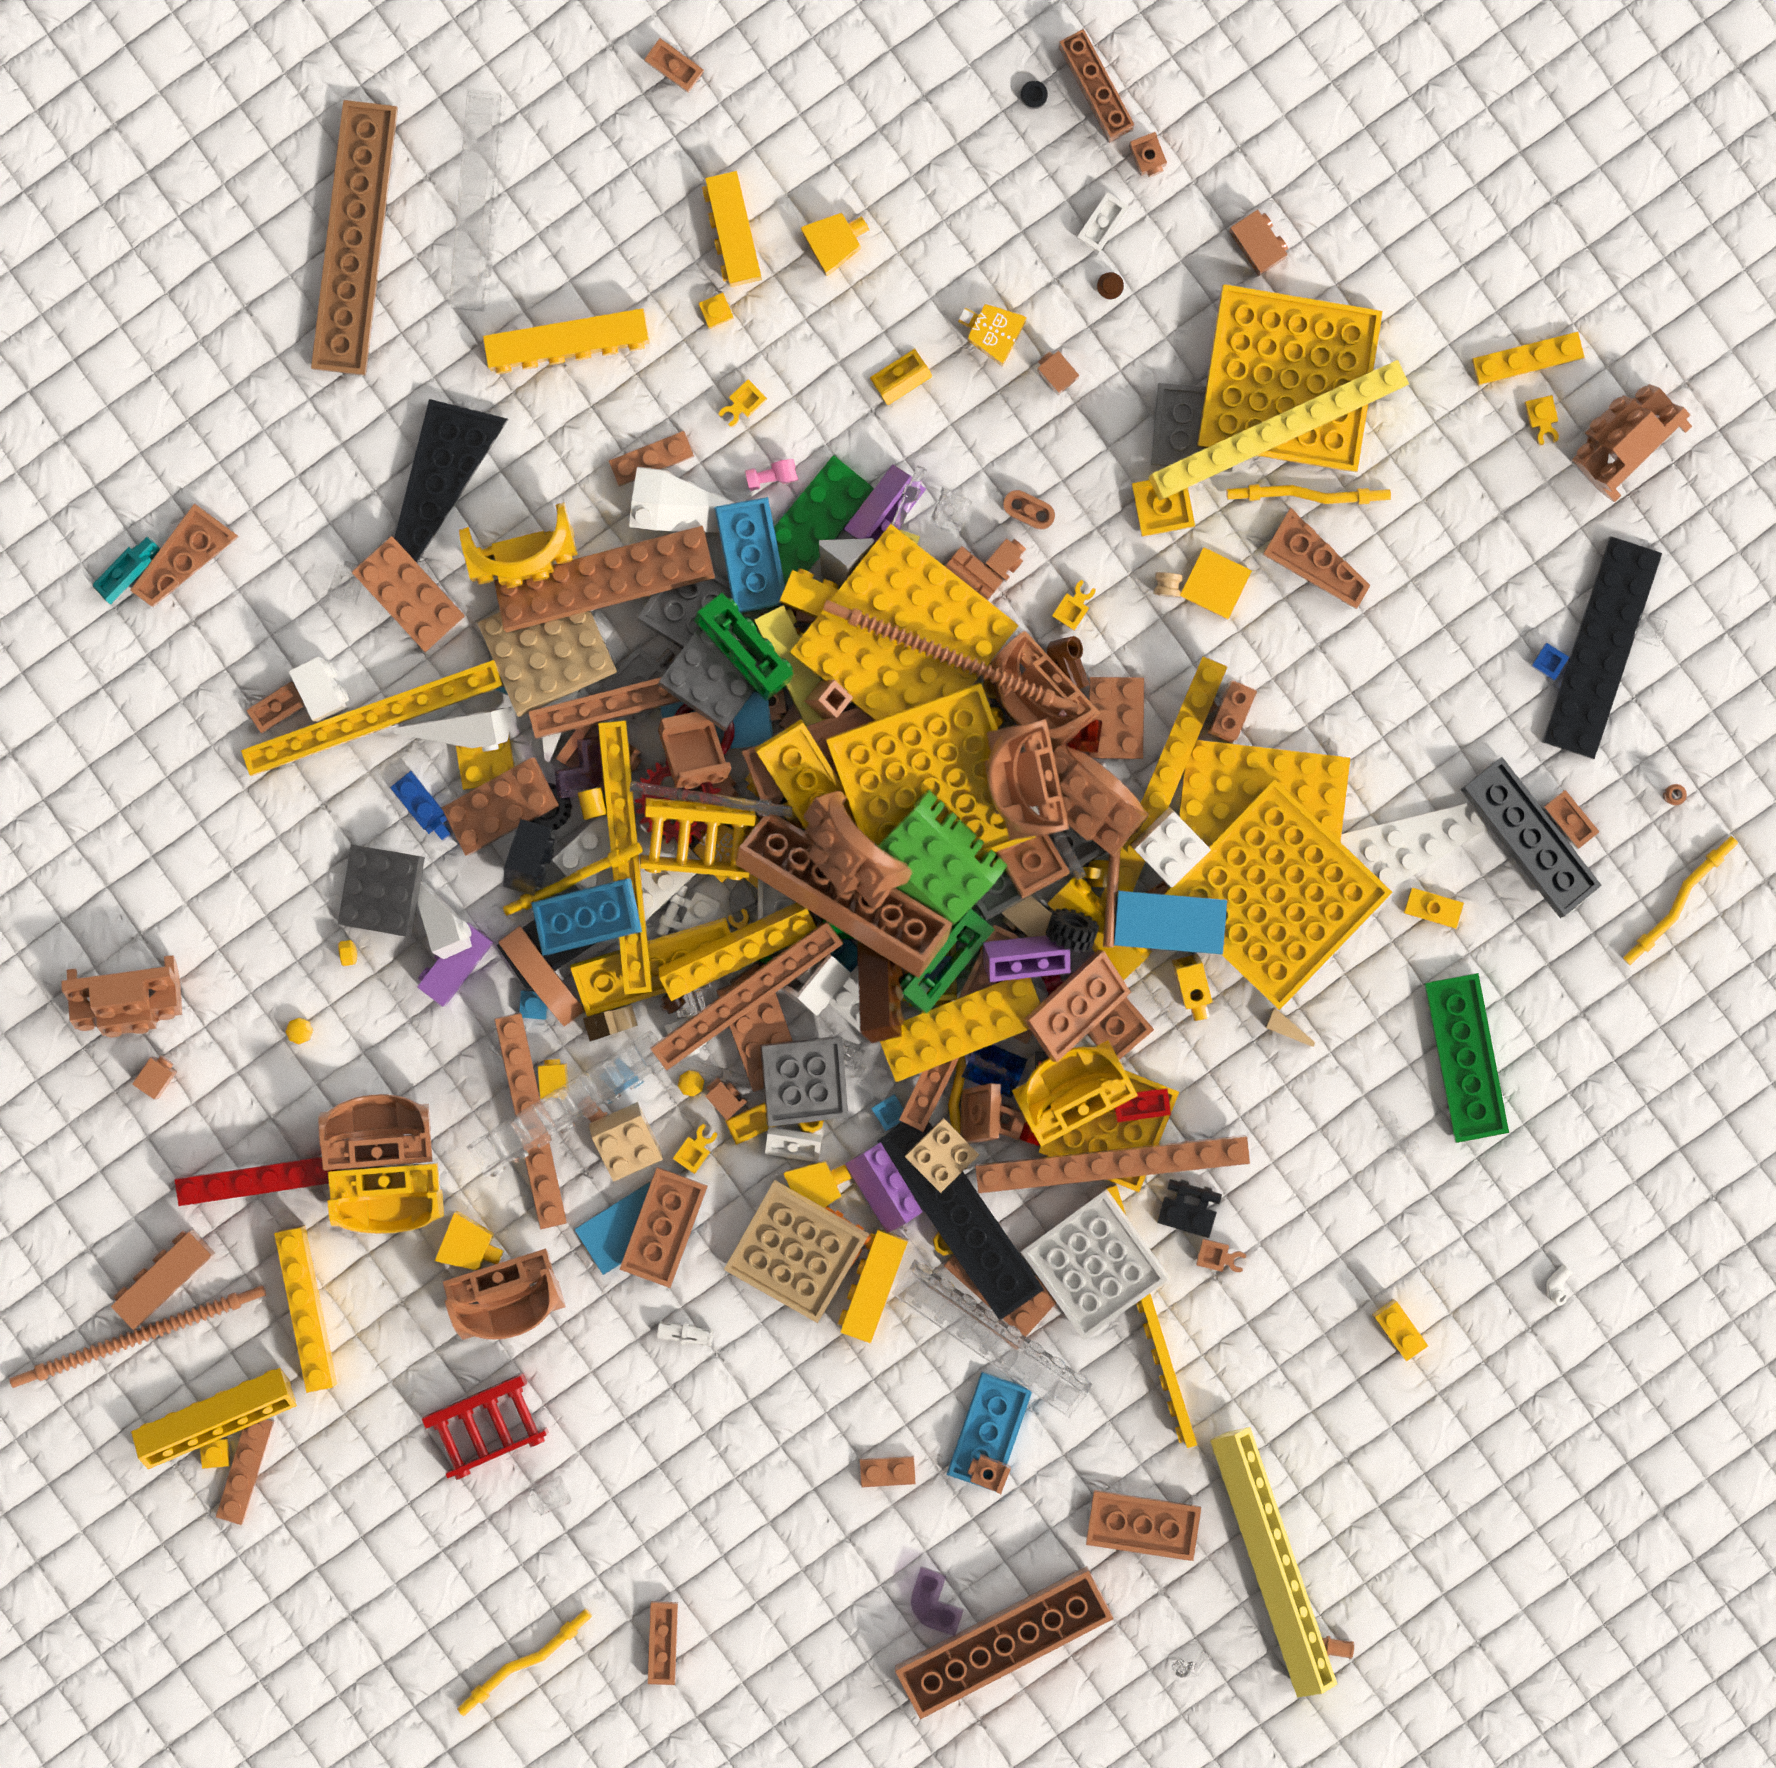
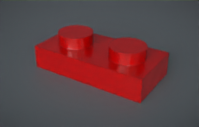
[1115,1088,1171,1122]

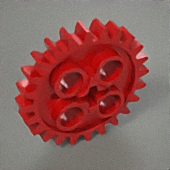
[634,759,723,845]

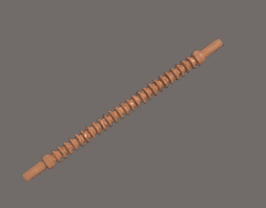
[823,600,1080,715]
[9,1285,266,1388]

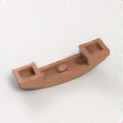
[498,926,585,1026]

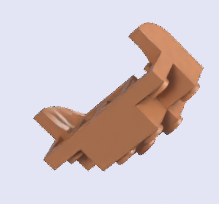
[1572,384,1692,502]
[987,631,1101,751]
[984,719,1069,840]
[1053,745,1149,856]
[803,791,912,909]
[61,955,183,1038]
[319,1094,433,1170]
[443,1249,566,1340]

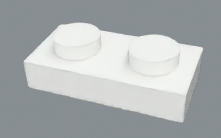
[1077,192,1130,253]
[765,1127,822,1162]

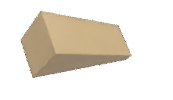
[1265,1007,1315,1047]

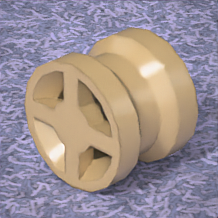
[1153,572,1183,597]

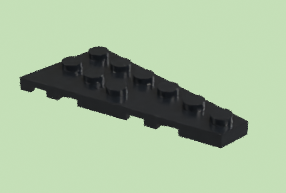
[394,399,509,563]

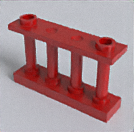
[422,1373,549,1480]

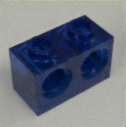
[962,1044,1028,1098]

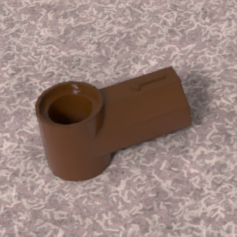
[1047,636,1090,689]

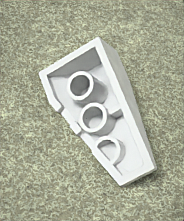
[629,467,735,533]
[393,706,513,752]

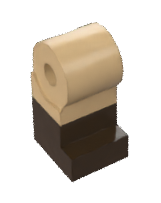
[583,1005,638,1042]

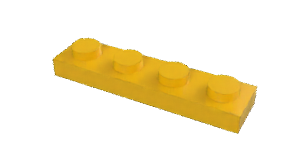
[1472,332,1585,386]

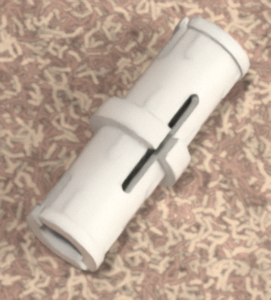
[657,1321,714,1347]

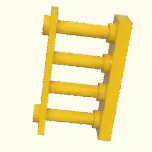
[640,798,756,880]

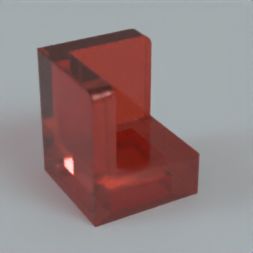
[1066,715,1102,753]

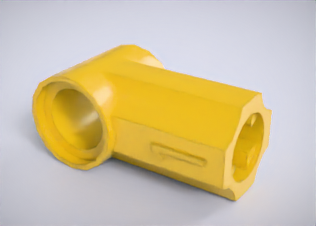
[577,788,607,820]

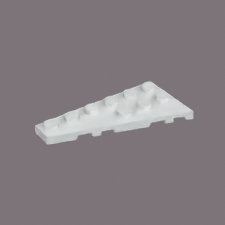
[1341,803,1489,890]

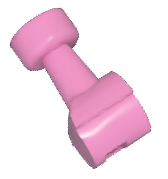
[745,459,798,491]

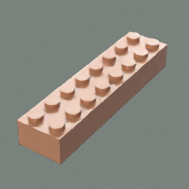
[736,810,953,978]
[895,1566,1113,1720]

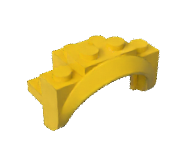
[459,502,578,588]
[1012,1040,1138,1146]
[327,1163,444,1234]

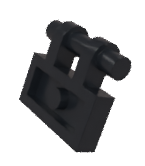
[1157,1179,1222,1238]

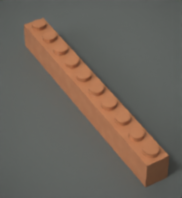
[975,1135,1250,1193]

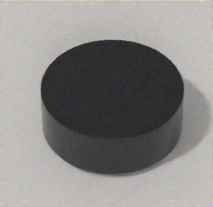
[1021,81,1048,109]

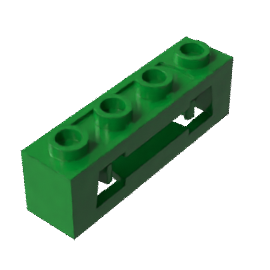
[694,593,794,701]
[900,908,995,1014]

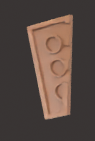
[130,504,239,607]
[1263,508,1371,609]

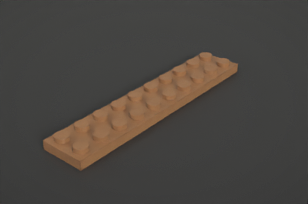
[311,100,398,376]

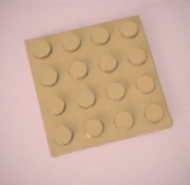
[477,611,617,717]
[724,1180,869,1323]

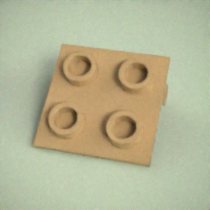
[905,1118,979,1193]

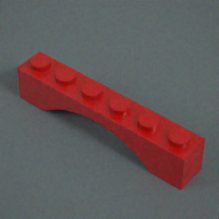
[175,1156,342,1206]

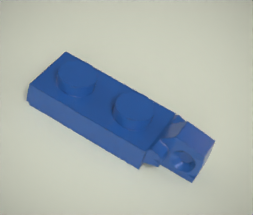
[390,771,452,841]

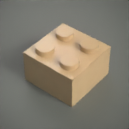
[589,1102,663,1182]

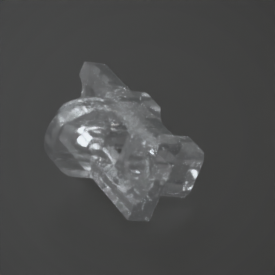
[675,984,715,1019]

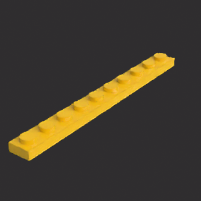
[1100,656,1228,901]
[241,660,504,776]
[598,721,652,995]
[1106,1184,1197,1448]

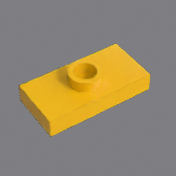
[1404,887,1464,929]

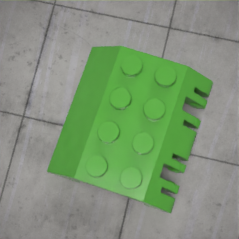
[875,790,1007,926]

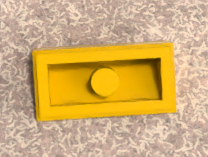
[869,349,932,405]

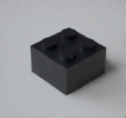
[503,819,555,896]

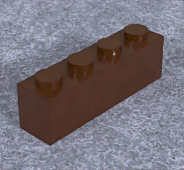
[857,940,904,1043]

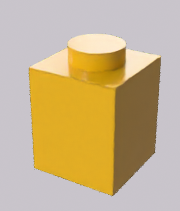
[538,1059,569,1099]

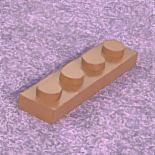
[216,1419,275,1525]

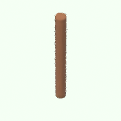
[1103,849,1121,948]

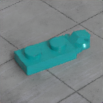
[92,537,160,605]

